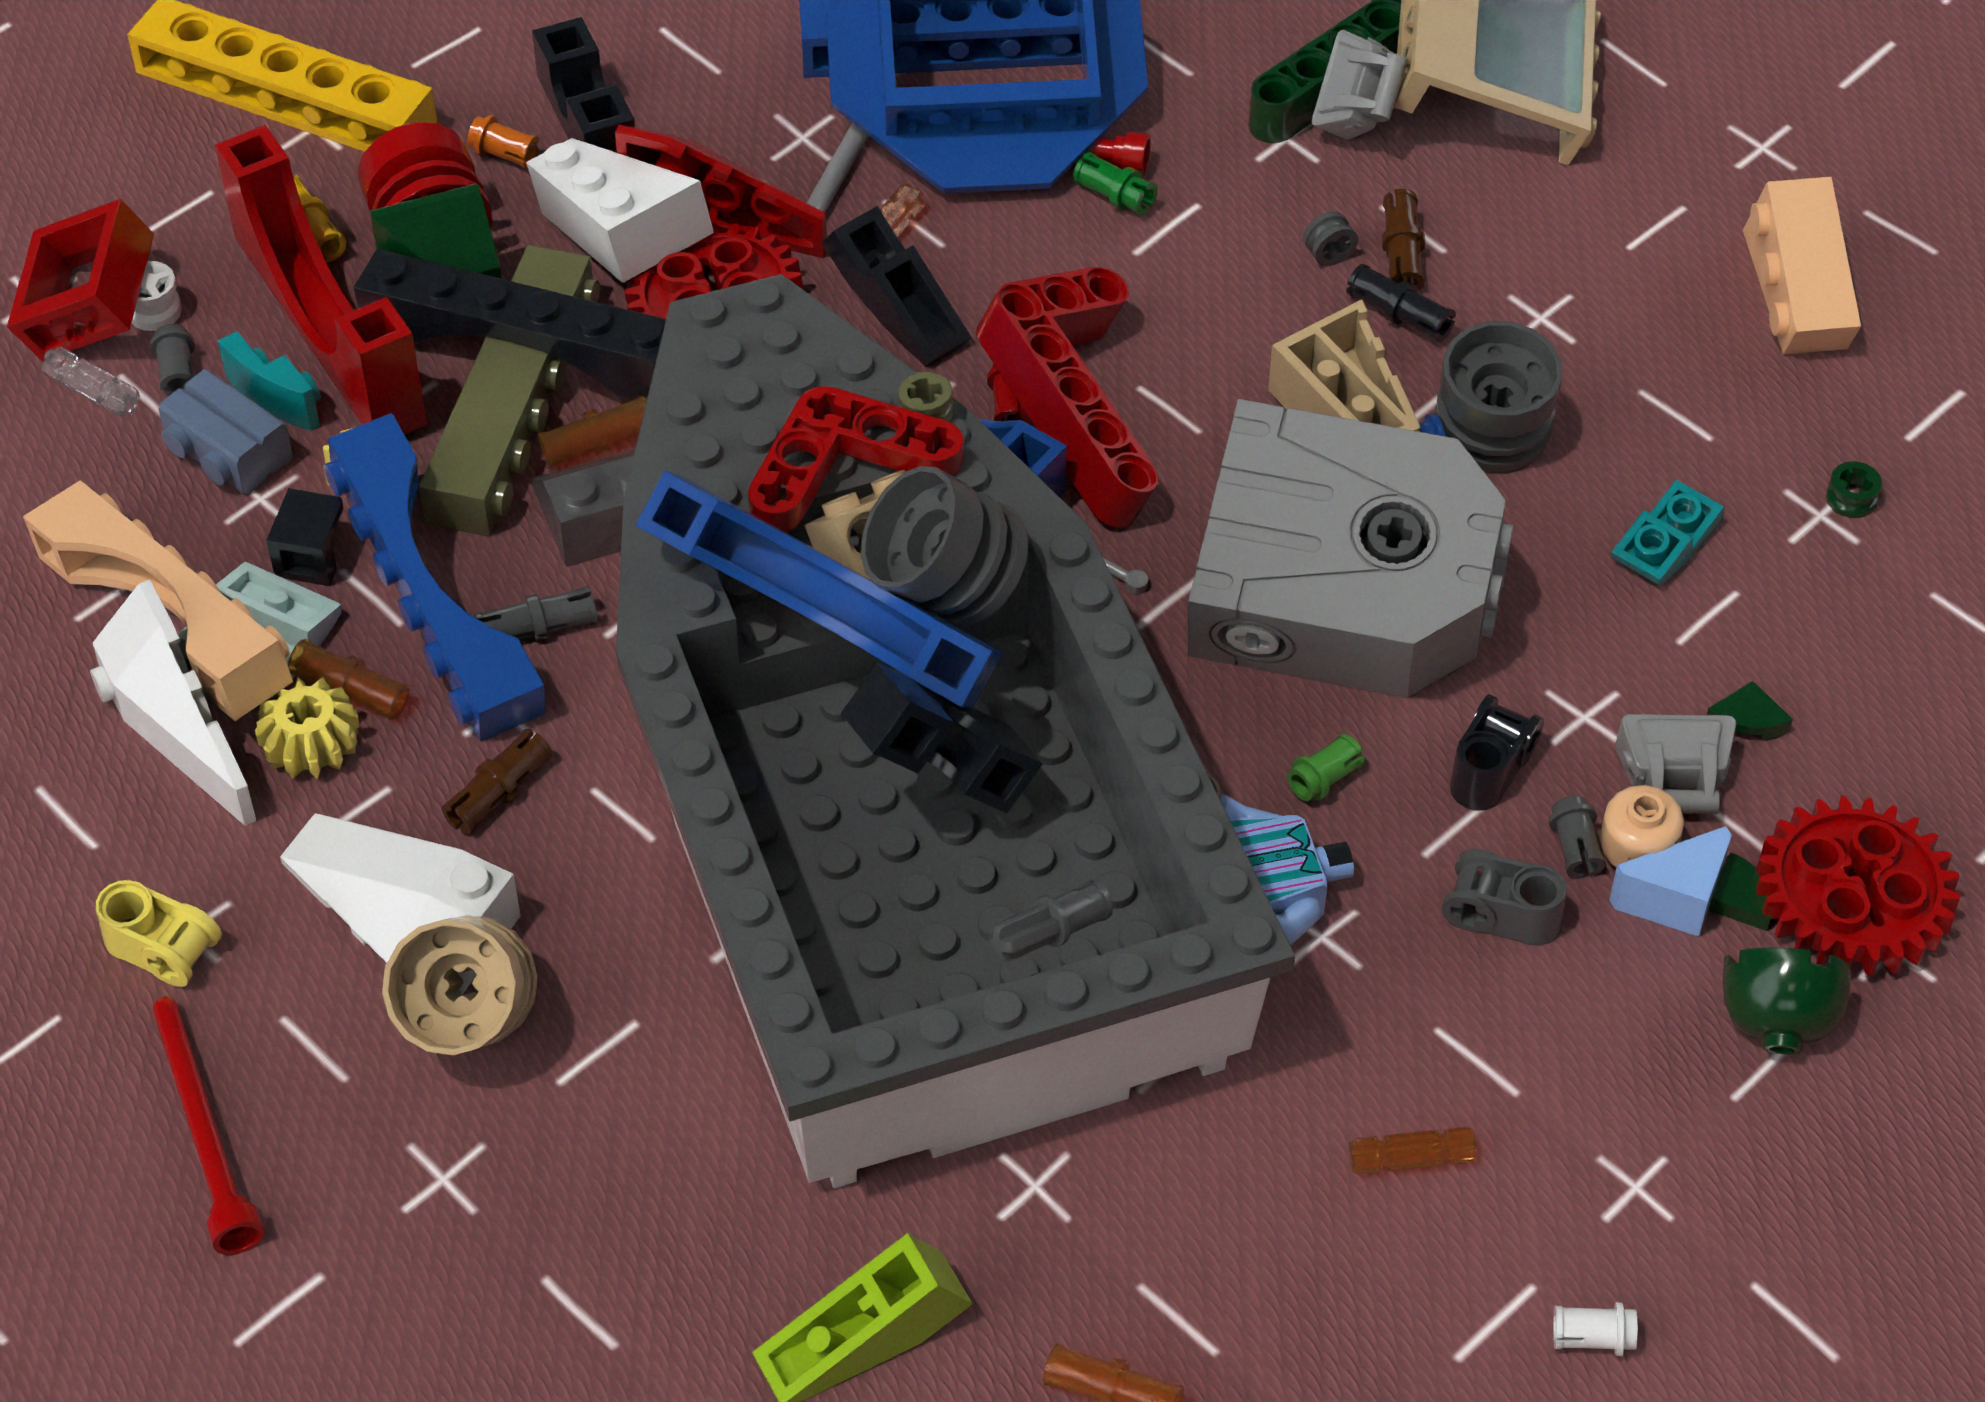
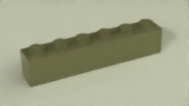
[419,244,600,537]

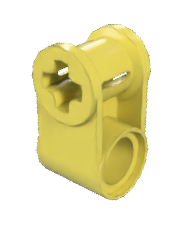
[96,880,222,987]

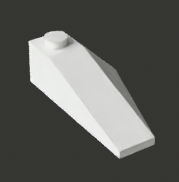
[90,579,256,826]
[280,813,521,994]

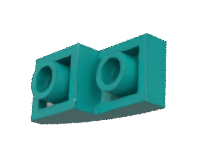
[218,331,321,431]
[1611,480,1724,585]

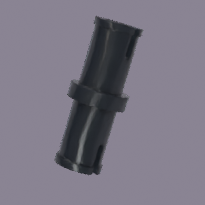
[1346,264,1456,342]

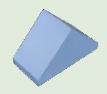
[1609,826,1732,937]

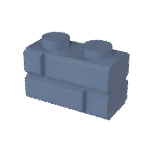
[158,369,293,495]

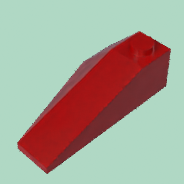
[615,125,827,259]

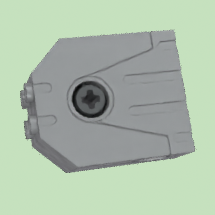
[1188,399,1514,698]

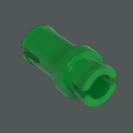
[1073,152,1158,215]

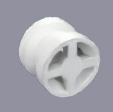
[132,261,182,331]

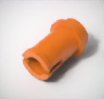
[467,115,539,168]

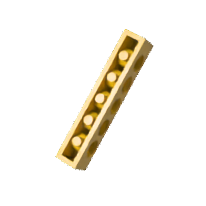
[127,0,438,152]

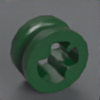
[1826,461,1882,518]

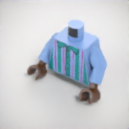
[1207,772,1354,946]

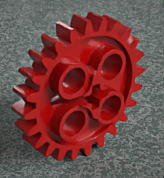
[624,223,804,319]
[1756,796,1961,977]

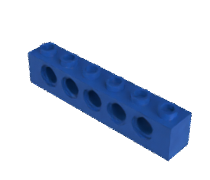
[799,0,1082,78]

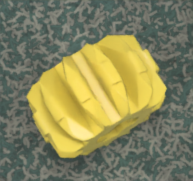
[255,677,360,779]

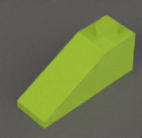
[752,1233,973,1402]

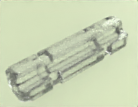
[41,347,140,417]

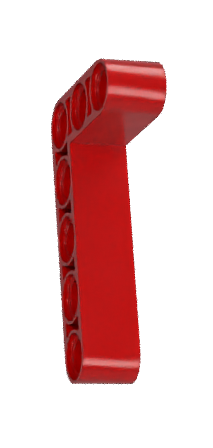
[976,267,1159,528]

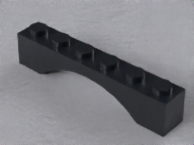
[353,249,666,403]

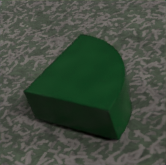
[1707,681,1793,739]
[1709,852,1771,931]

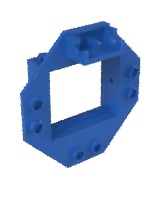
[826,0,1148,194]

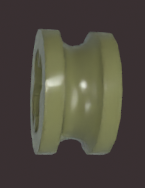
[898,372,954,422]

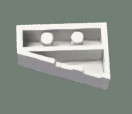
[526,138,714,283]

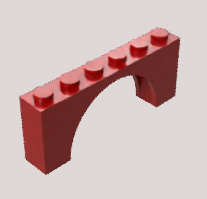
[215,125,427,435]

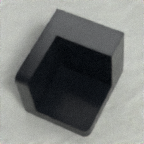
[266,488,344,587]

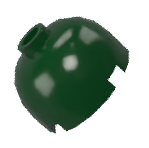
[1722,947,1851,1055]

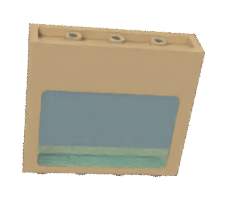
[1394,0,1601,166]

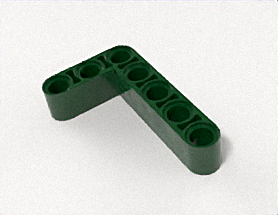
[1248,0,1521,143]

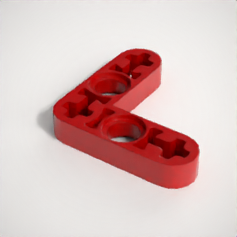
[748,386,964,532]

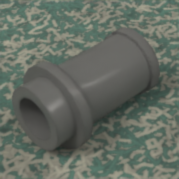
[150,324,195,396]
[1548,796,1606,879]

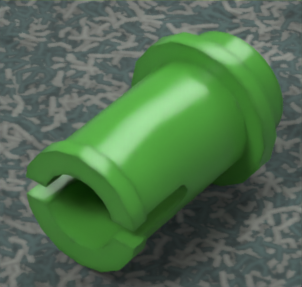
[1287,734,1365,801]

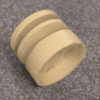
[382,915,538,1055]

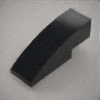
[822,206,972,366]

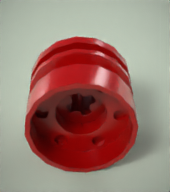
[357,122,493,227]

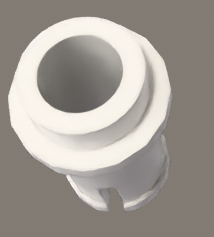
[1553,1302,1638,1356]

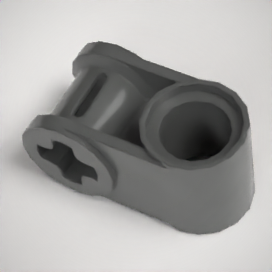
[1441,849,1567,946]

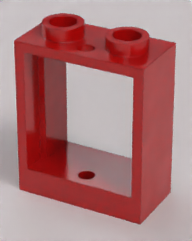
[7,198,154,361]

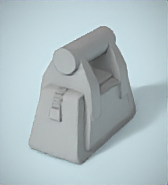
[1312,30,1408,140]
[1615,714,1736,814]

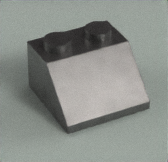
[531,448,636,567]

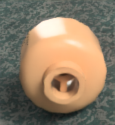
[1600,785,1684,867]

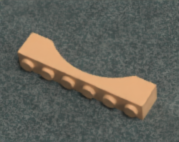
[23,480,293,721]

